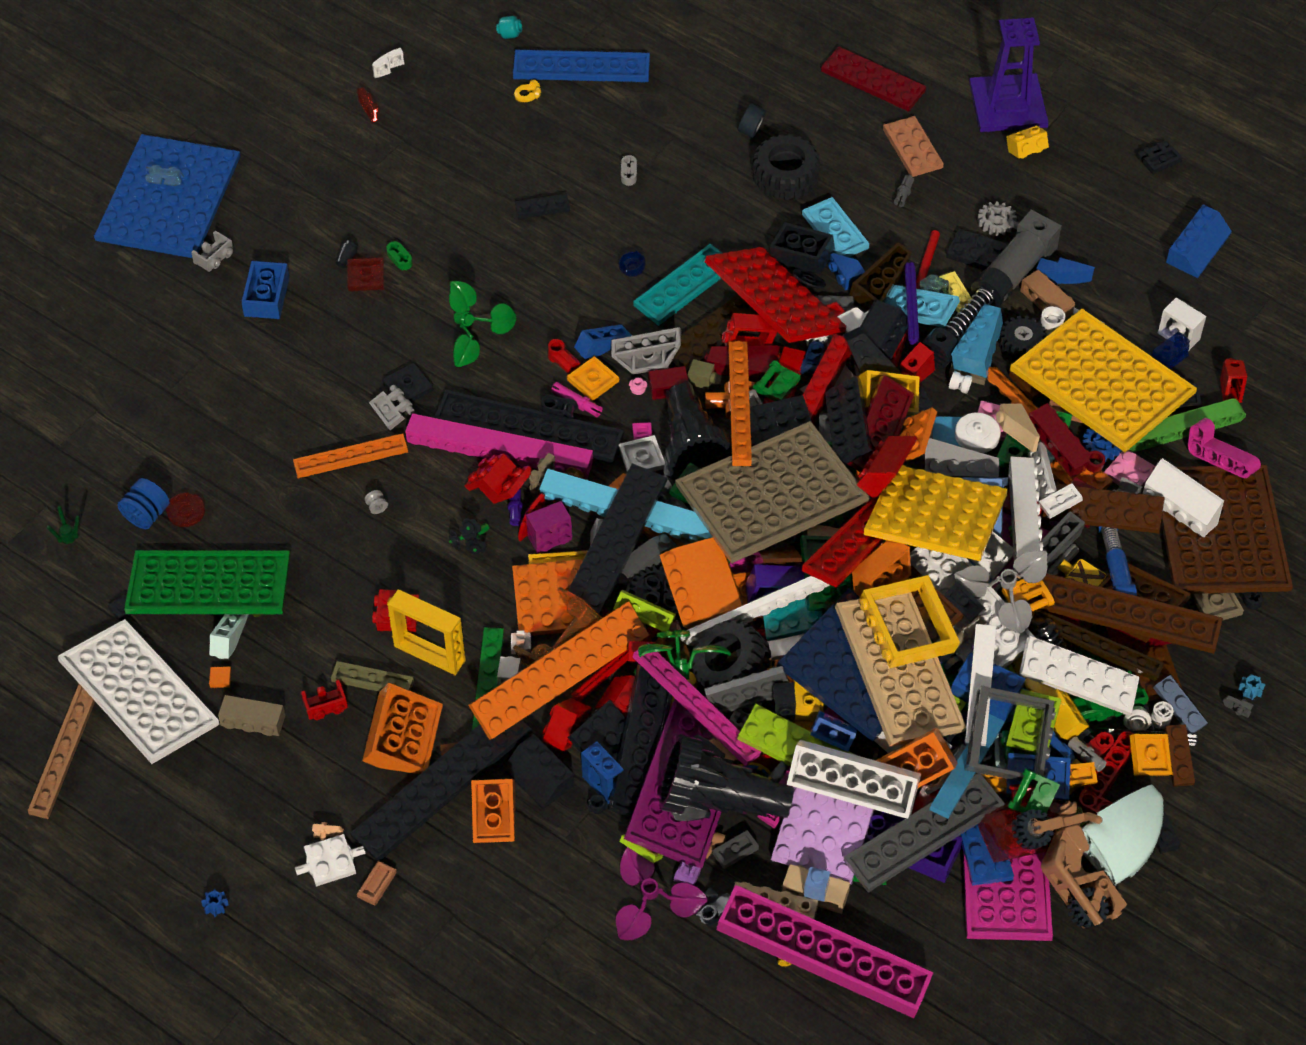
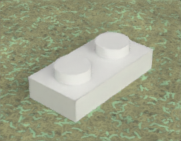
[1039,483,1083,519]

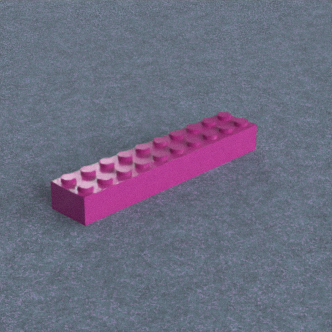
[716,885,933,1018]

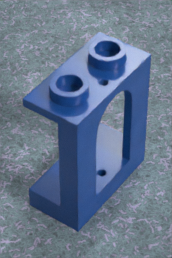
[581,742,623,804]

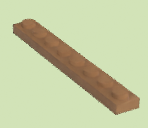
[28,684,95,819]

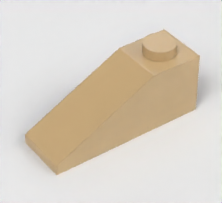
[996,404,1040,452]

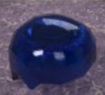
[619,251,646,277]

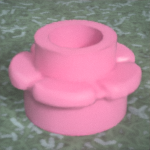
[629,378,647,395]

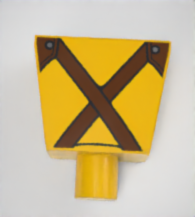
[1057,559,1107,586]

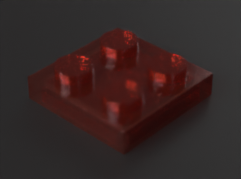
[347,258,384,291]

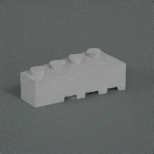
[919,438,999,477]

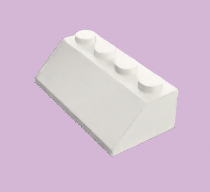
[1143,458,1224,537]

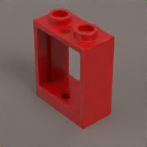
[722,313,777,346]

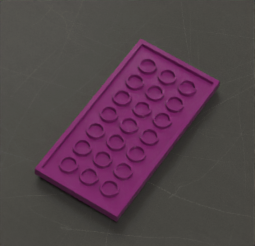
[624,699,721,869]

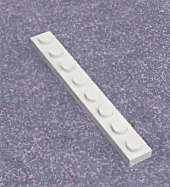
[680,576,830,646]

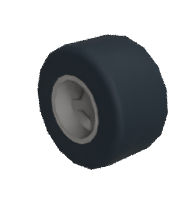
[738,104,766,138]

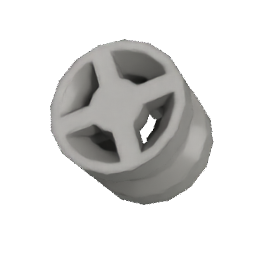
[364,490,388,514]

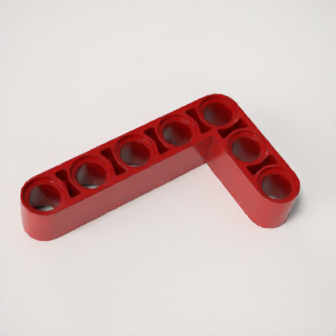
[1077,731,1133,815]

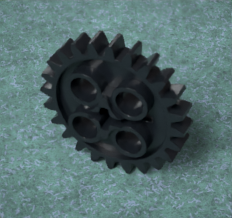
[628,566,681,621]

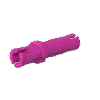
[551,382,603,418]

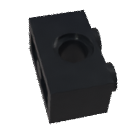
[773,682,796,723]

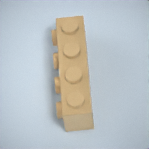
[734,882,818,920]

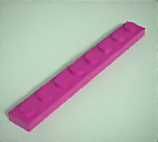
[633,643,761,767]

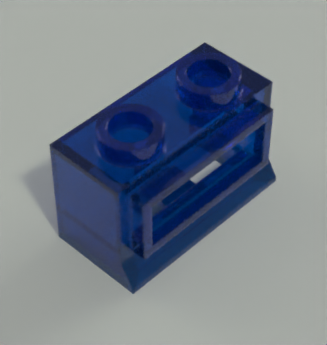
[1152,331,1190,369]

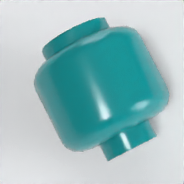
[496,16,522,39]

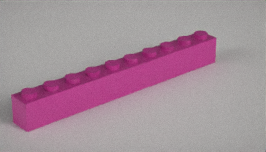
[406,414,593,479]

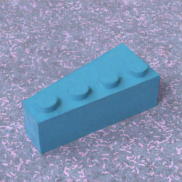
[951,304,1003,378]

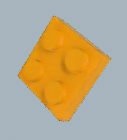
[567,356,619,401]
[1130,734,1172,776]

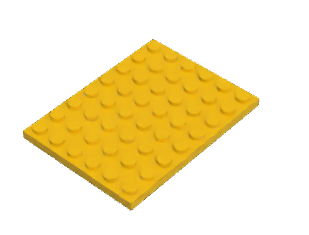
[1010,309,1197,452]

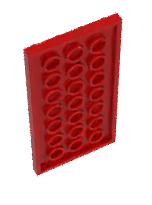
[705,247,847,343]

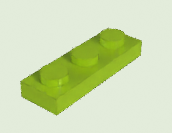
[613,590,676,631]

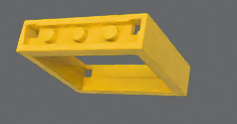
[859,575,960,668]
[387,589,465,675]

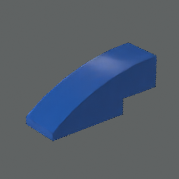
[1036,258,1095,284]

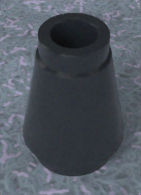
[335,240,358,268]

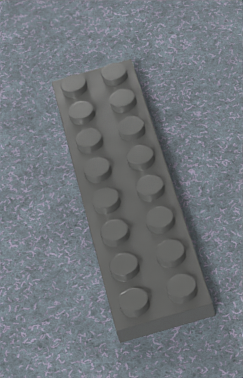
[844,773,1005,892]

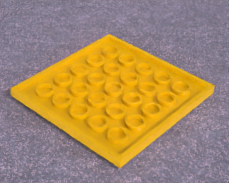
[864,465,1008,561]

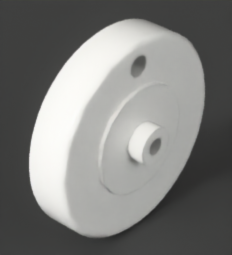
[955,413,1001,453]

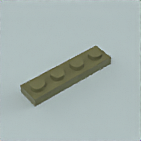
[331,661,414,692]

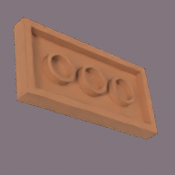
[883,116,943,177]

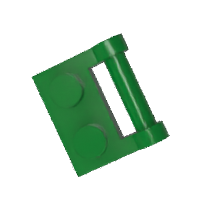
[753,360,801,401]
[1008,768,1060,814]

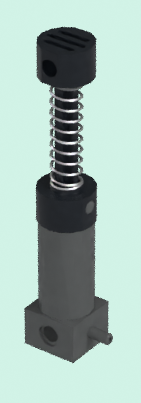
[921,210,1062,368]

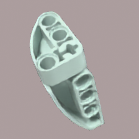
[1082,785,1163,886]

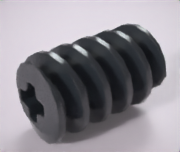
[1032,621,1070,651]

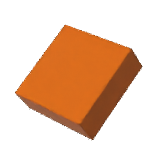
[209,667,231,688]

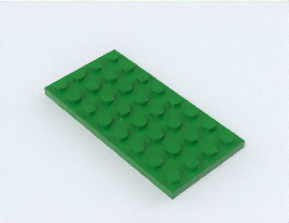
[125,550,290,614]

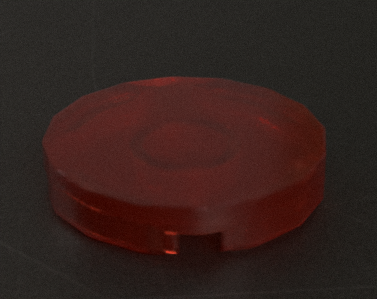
[166,493,205,527]

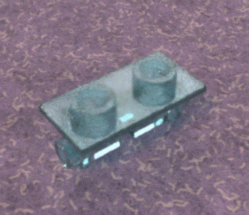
[145,165,184,186]

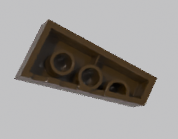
[849,242,912,310]

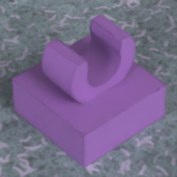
[674,862,701,886]

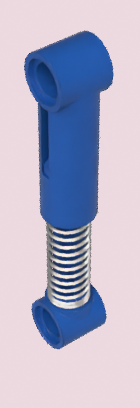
[1096,526,1137,596]

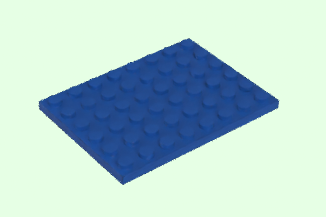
[94,134,241,258]

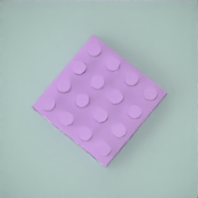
[771,787,874,885]

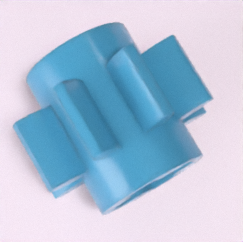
[1238,674,1265,700]

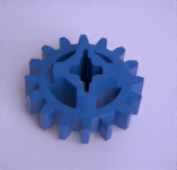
[1082,429,1122,462]

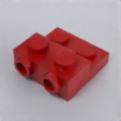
[372,589,419,632]

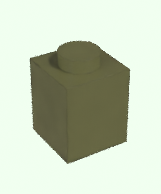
[688,359,717,390]

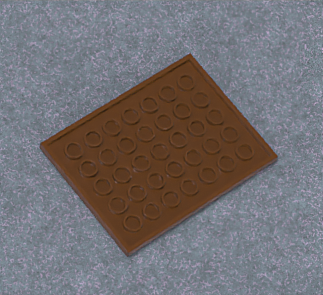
[1153,465,1293,594]

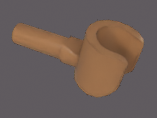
[706,833,726,859]

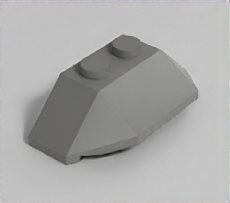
[611,327,681,374]

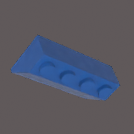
[1166,204,1232,278]

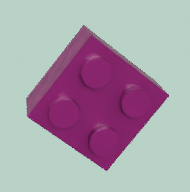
[526,501,572,554]

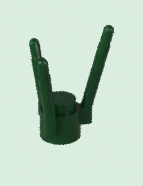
[47,506,80,544]

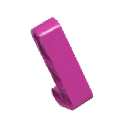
[1188,418,1261,478]

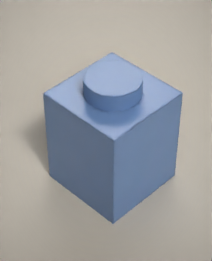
[804,867,830,902]

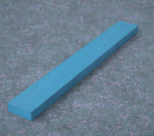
[929,707,1014,819]

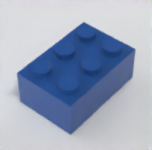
[241,261,290,319]
[951,652,1025,721]

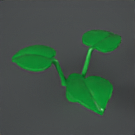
[449,281,516,367]
[638,630,731,680]

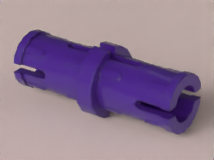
[508,489,523,526]

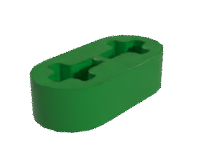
[386,241,412,270]

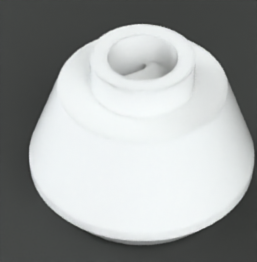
[1124,706,1152,730]

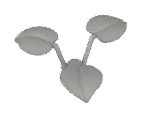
[954,551,1047,634]

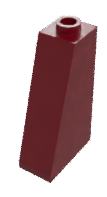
[704,345,780,385]

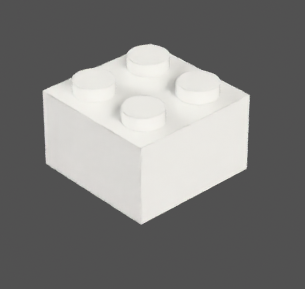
[1158,298,1206,352]

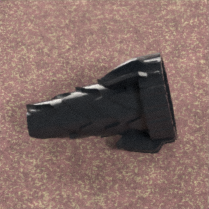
[664,380,732,483]
[659,734,795,821]

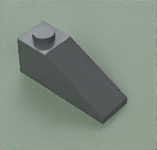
[622,533,677,578]

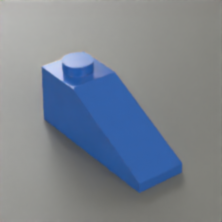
[574,325,632,359]

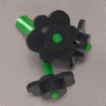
[449,518,489,554]

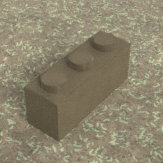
[218,695,286,736]

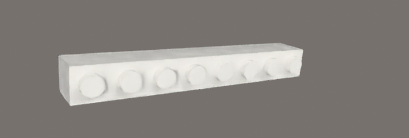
[1008,457,1043,574]

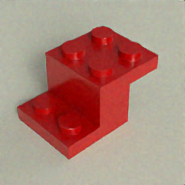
[464,453,533,504]

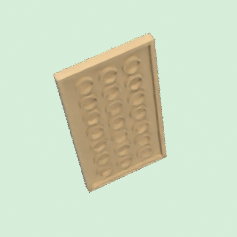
[835,592,966,747]

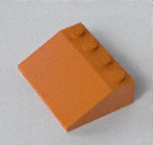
[660,537,743,629]
[362,683,443,774]

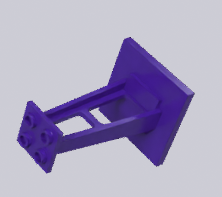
[969,18,1048,132]

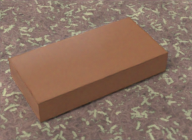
[357,861,397,906]

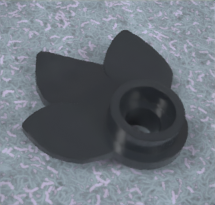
[694,888,730,926]

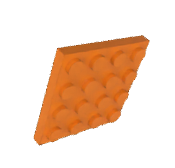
[512,559,597,636]

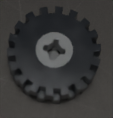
[999,316,1047,361]

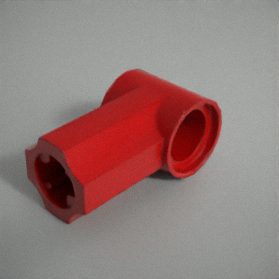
[548,339,580,374]

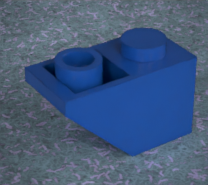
[828,253,865,291]

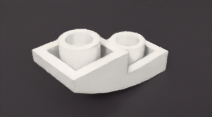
[372,48,404,78]

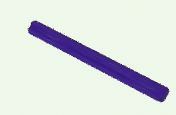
[905,262,919,345]

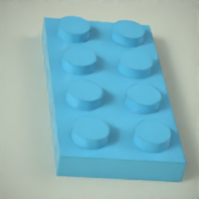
[802,197,869,257]
[884,285,960,328]

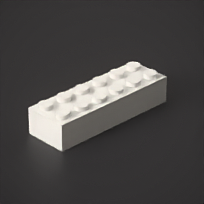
[787,740,921,819]

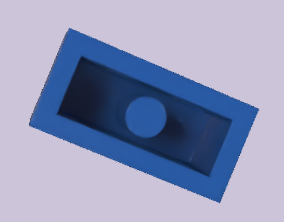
[810,710,857,752]

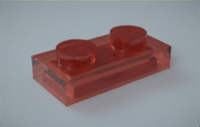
[357,87,380,123]

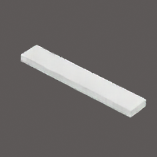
[965,624,996,746]

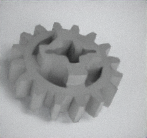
[977,201,1017,236]

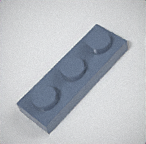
[1153,675,1207,733]

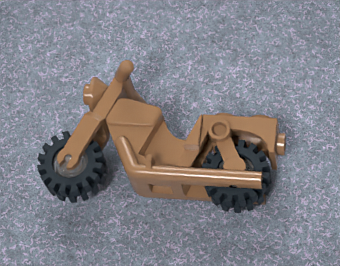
[1012,800,1127,928]

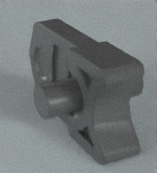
[1223,695,1253,718]

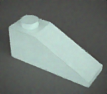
[210,614,249,659]

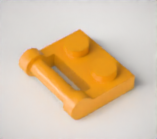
[1002,579,1055,612]

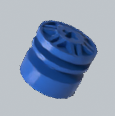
[117,478,170,530]

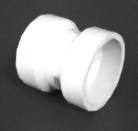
[949,371,972,394]
[1151,702,1174,729]

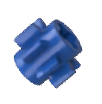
[201,889,229,917]

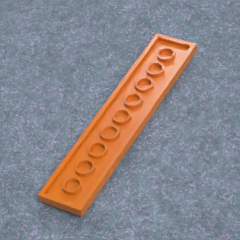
[469,601,649,740]

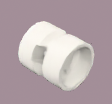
[1040,306,1065,337]

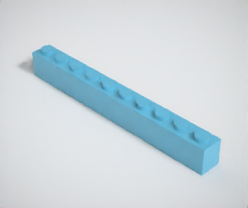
[540,469,712,543]

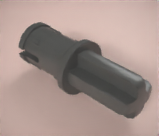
[894,175,914,207]

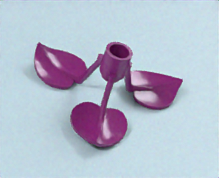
[616,847,707,940]

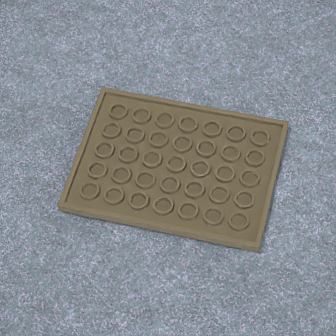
[675,421,869,564]

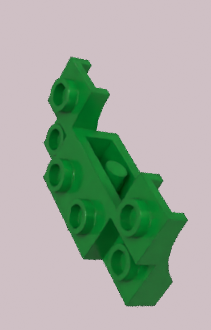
[1068,671,1149,722]

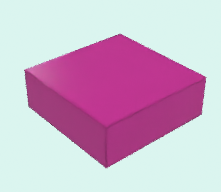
[632,422,652,440]

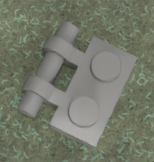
[369,385,415,430]

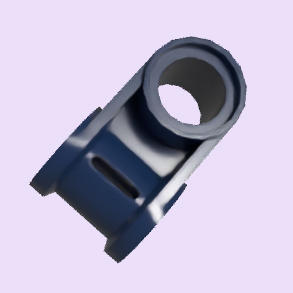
[801,341,825,375]

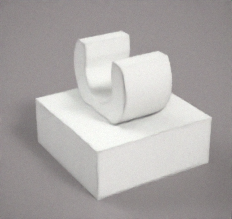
[511,631,531,654]

